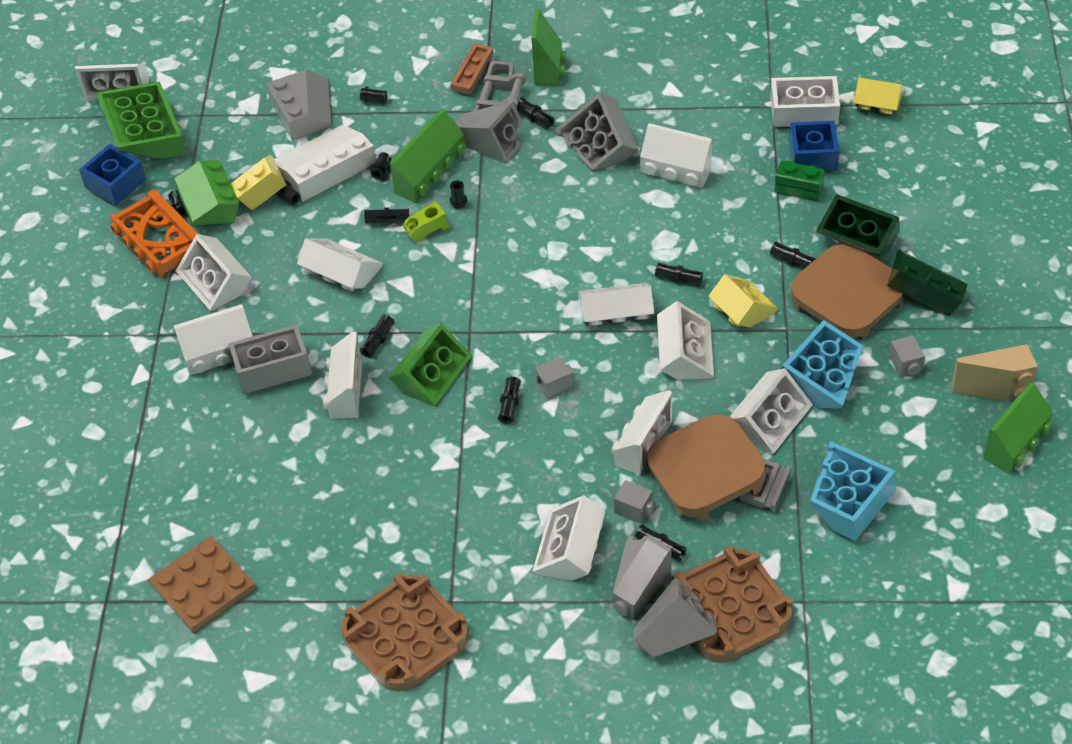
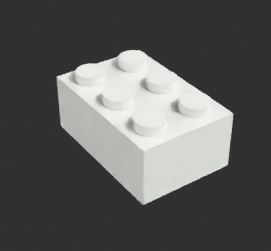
[770,76,840,127]

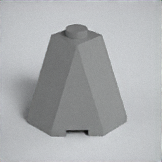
[455,102,521,163]
[613,536,671,620]
[633,577,717,657]

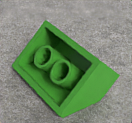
[174,160,239,225]
[388,323,472,406]
[984,382,1053,474]

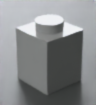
[889,335,925,378]
[535,357,574,399]
[614,480,655,524]

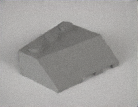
[266,69,332,141]
[554,92,639,171]

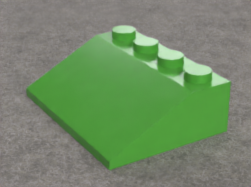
[97,82,183,159]

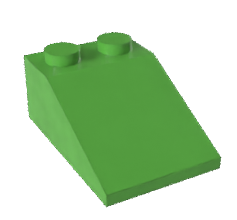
[531,9,566,86]

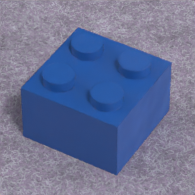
[789,120,840,171]
[79,144,146,205]

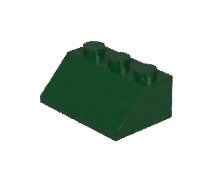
[816,194,900,256]
[887,250,967,316]

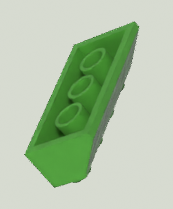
[390,109,466,203]

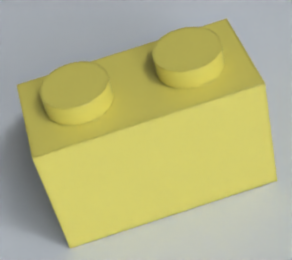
[853,77,904,114]
[231,155,286,211]
[709,274,779,327]

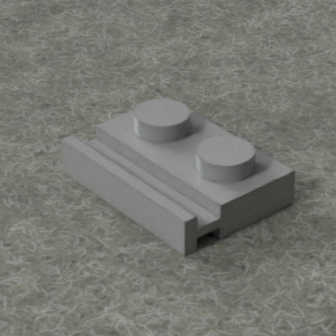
[739,459,791,512]

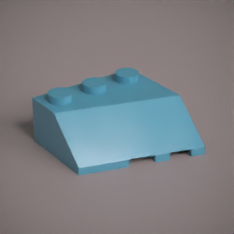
[781,320,863,408]
[810,441,896,541]

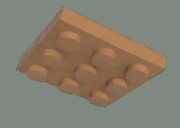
[148,536,256,633]

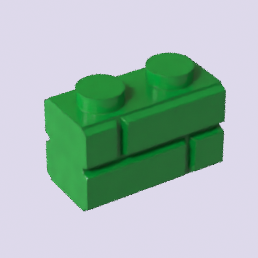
[774,160,825,201]

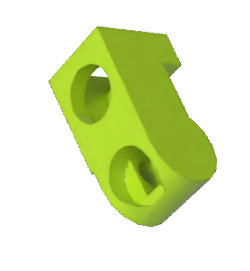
[403,201,450,242]

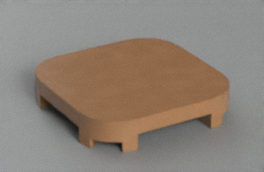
[791,244,904,340]
[647,415,767,521]
[668,545,792,663]
[341,572,468,691]

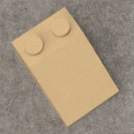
[951,344,1038,402]

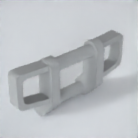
[474,60,527,111]

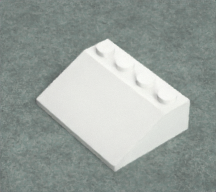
[274,125,376,202]

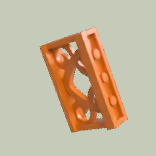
[109,189,198,279]

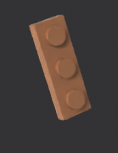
[450,43,494,95]

